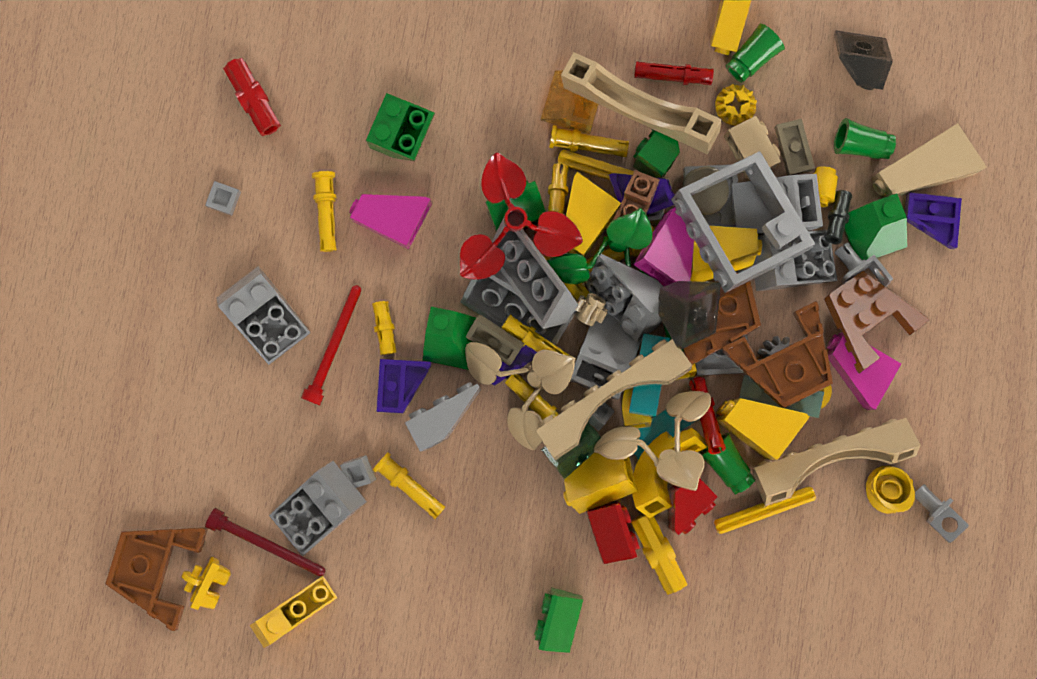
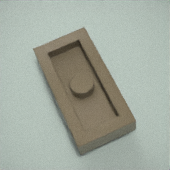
[774,119,815,176]
[466,314,524,366]

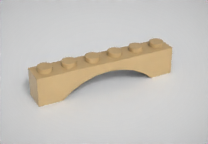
[561,52,721,155]
[535,339,692,460]
[753,418,921,506]

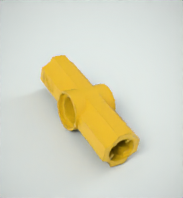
[631,514,688,595]

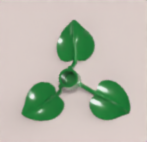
[547,208,664,287]

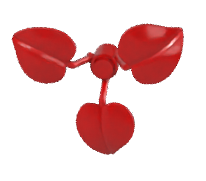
[460,152,583,280]

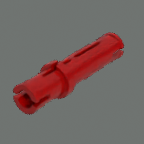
[634,61,714,86]
[689,377,726,454]

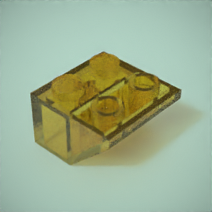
[541,70,599,134]

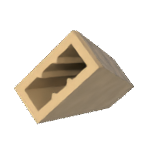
[871,123,987,198]

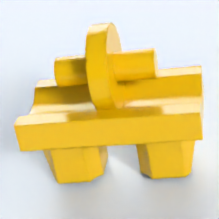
[181,556,231,610]

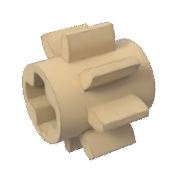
[575,293,608,326]

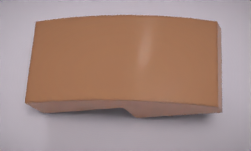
[614,170,660,220]

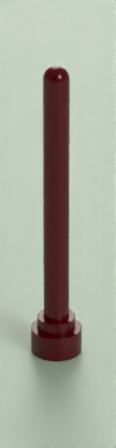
[205,508,326,576]

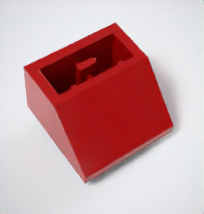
[668,479,718,535]
[586,501,640,564]

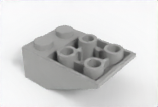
[730,174,823,235]
[753,230,837,291]
[585,254,675,342]
[216,266,310,365]
[570,312,642,400]
[405,382,481,452]
[269,461,367,556]

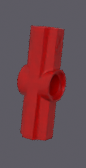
[223,58,281,136]

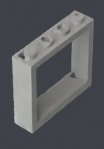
[671,151,815,293]

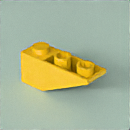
[249,576,337,648]

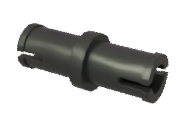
[825,190,852,244]

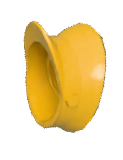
[866,465,915,514]

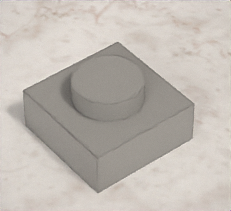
[205,181,241,216]
[761,211,802,250]
[588,403,614,431]
[340,455,376,488]

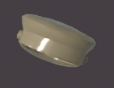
[683,166,729,215]

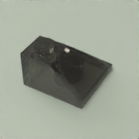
[834,30,893,90]
[658,281,721,349]

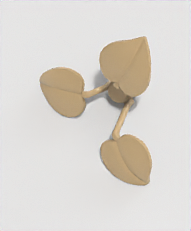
[465,342,575,450]
[594,391,711,491]

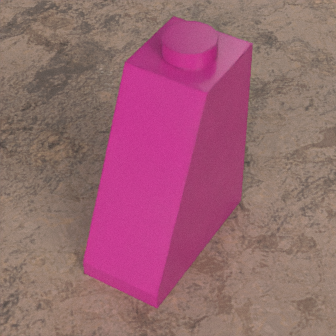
[349,194,432,250]
[633,207,694,295]
[827,332,901,410]

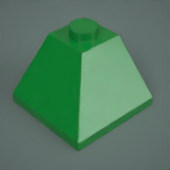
[844,193,907,260]
[422,307,476,370]

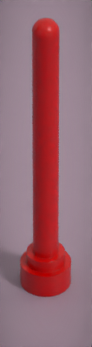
[301,285,361,406]

